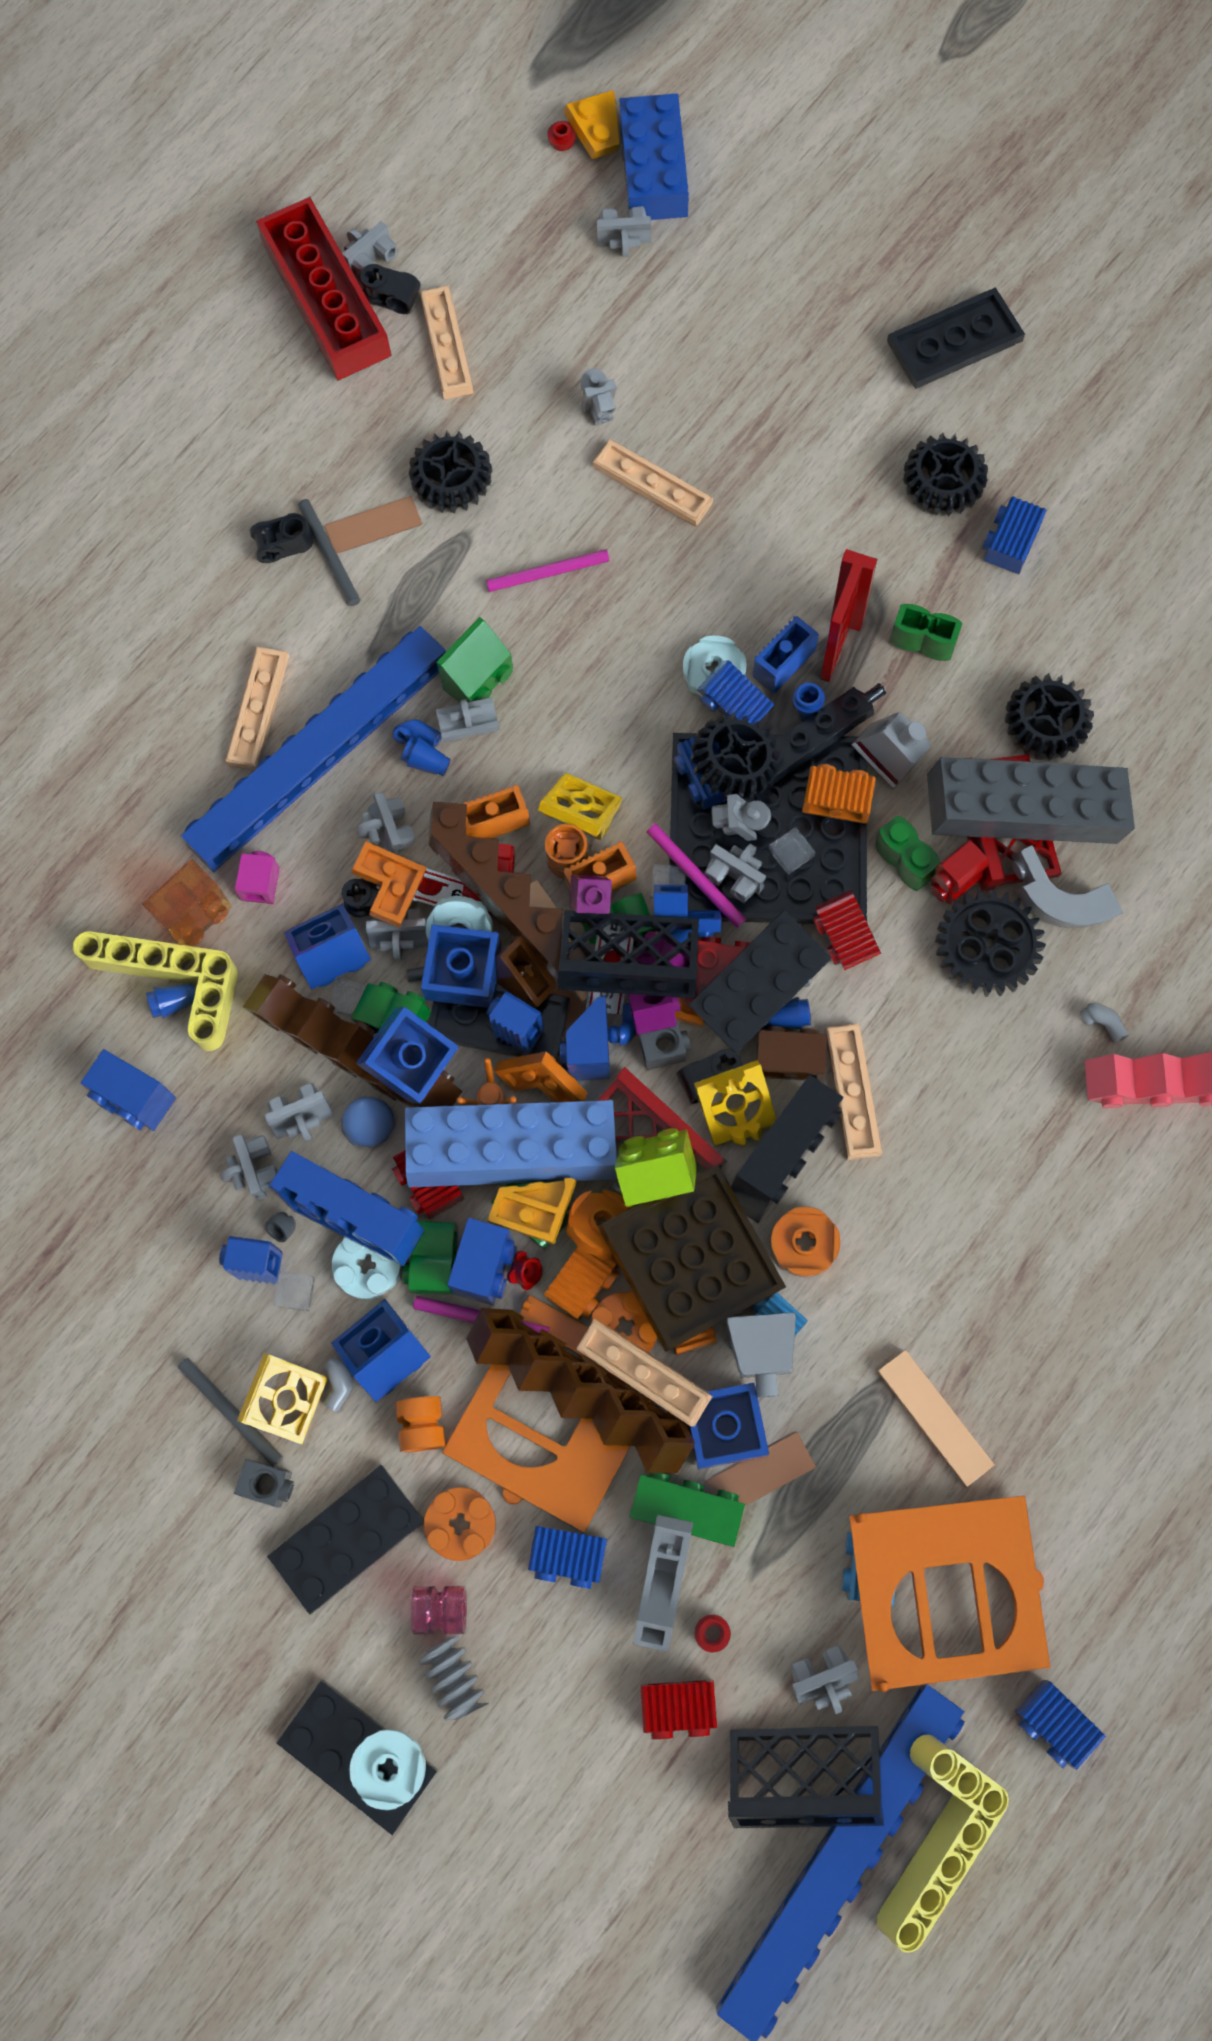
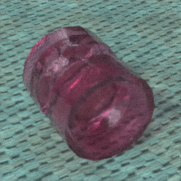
[411,1586,467,1634]

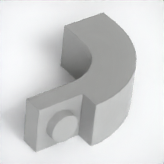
[1011,845,1123,928]
[633,1515,693,1652]

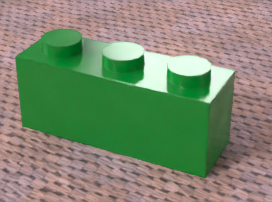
[630,1473,745,1547]

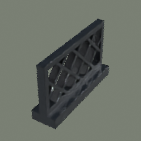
[558,910,699,998]
[728,1726,884,1828]

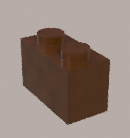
[756,1026,827,1082]

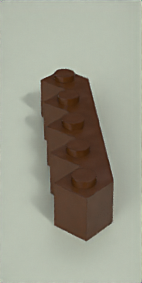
[429,802,595,984]
[243,974,463,1107]
[466,1308,695,1473]

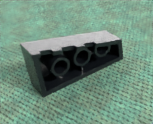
[731,1075,844,1223]

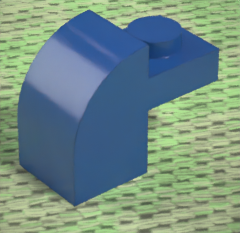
[654,885,721,943]

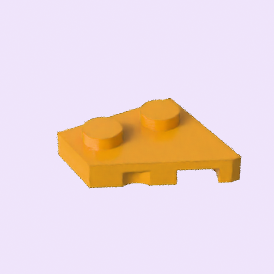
[563,90,619,160]
[487,1178,576,1245]

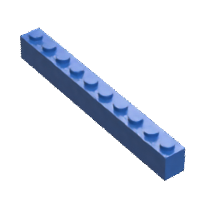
[181,626,446,873]
[716,1684,965,2041]

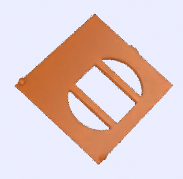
[442,1296,654,1533]
[849,1496,1051,1692]

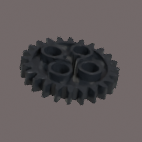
[935,889,1046,997]

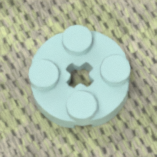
[683,635,747,697]
[426,896,493,941]
[332,1237,402,1300]
[350,1729,426,1810]

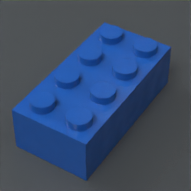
[619,93,689,220]

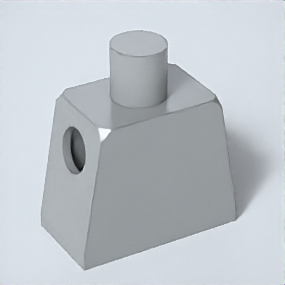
[726,1313,796,1398]

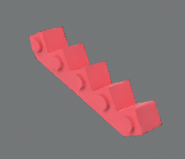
[1084,1052,1212,1108]

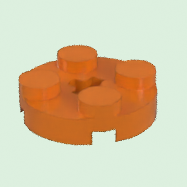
[566,1190,633,1260]
[770,1207,841,1277]
[591,1291,658,1354]
[424,1487,496,1561]

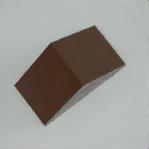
[496,935,558,1008]

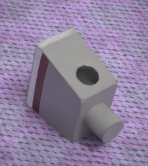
[851,712,931,789]

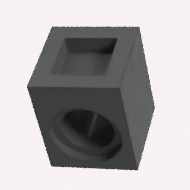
[639,1021,691,1070]
[234,1459,294,1508]

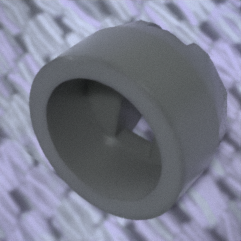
[265,1212,296,1242]

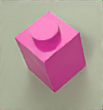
[235,851,280,904]

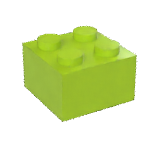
[615,1128,697,1207]

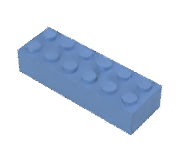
[405,1100,617,1187]

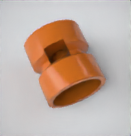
[544,824,589,879]
[395,1396,446,1453]

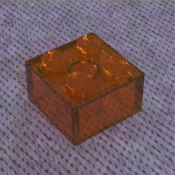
[142,859,232,946]

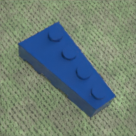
[269,1151,424,1266]

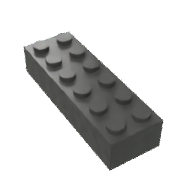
[927,757,1135,844]

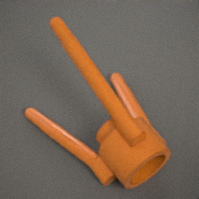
[457,1058,516,1106]

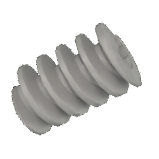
[419,1634,489,1721]

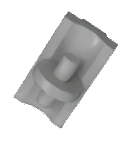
[597,206,651,257]
[342,221,397,276]
[580,369,617,425]
[436,697,499,742]
[357,792,415,854]
[712,794,771,841]
[705,844,766,903]
[366,908,429,960]
[265,1083,334,1141]
[220,1135,278,1201]
[791,1645,859,1715]

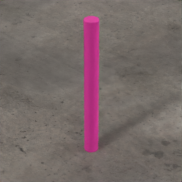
[486,549,610,592]
[646,823,747,928]
[413,1296,550,1333]

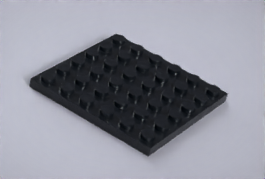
[669,733,867,924]

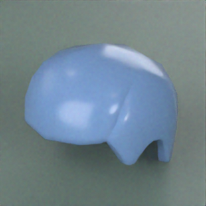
[341,1097,394,1148]

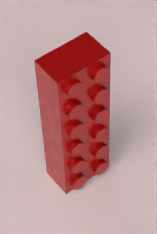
[256,197,392,381]

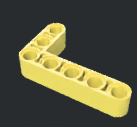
[73,931,238,1051]
[877,1734,1009,1953]

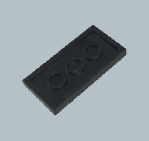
[887,287,1025,389]
[688,910,832,1053]
[428,984,570,1061]
[267,1465,424,1615]
[276,1680,438,1835]

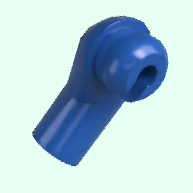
[392,719,442,747]
[608,1003,637,1046]

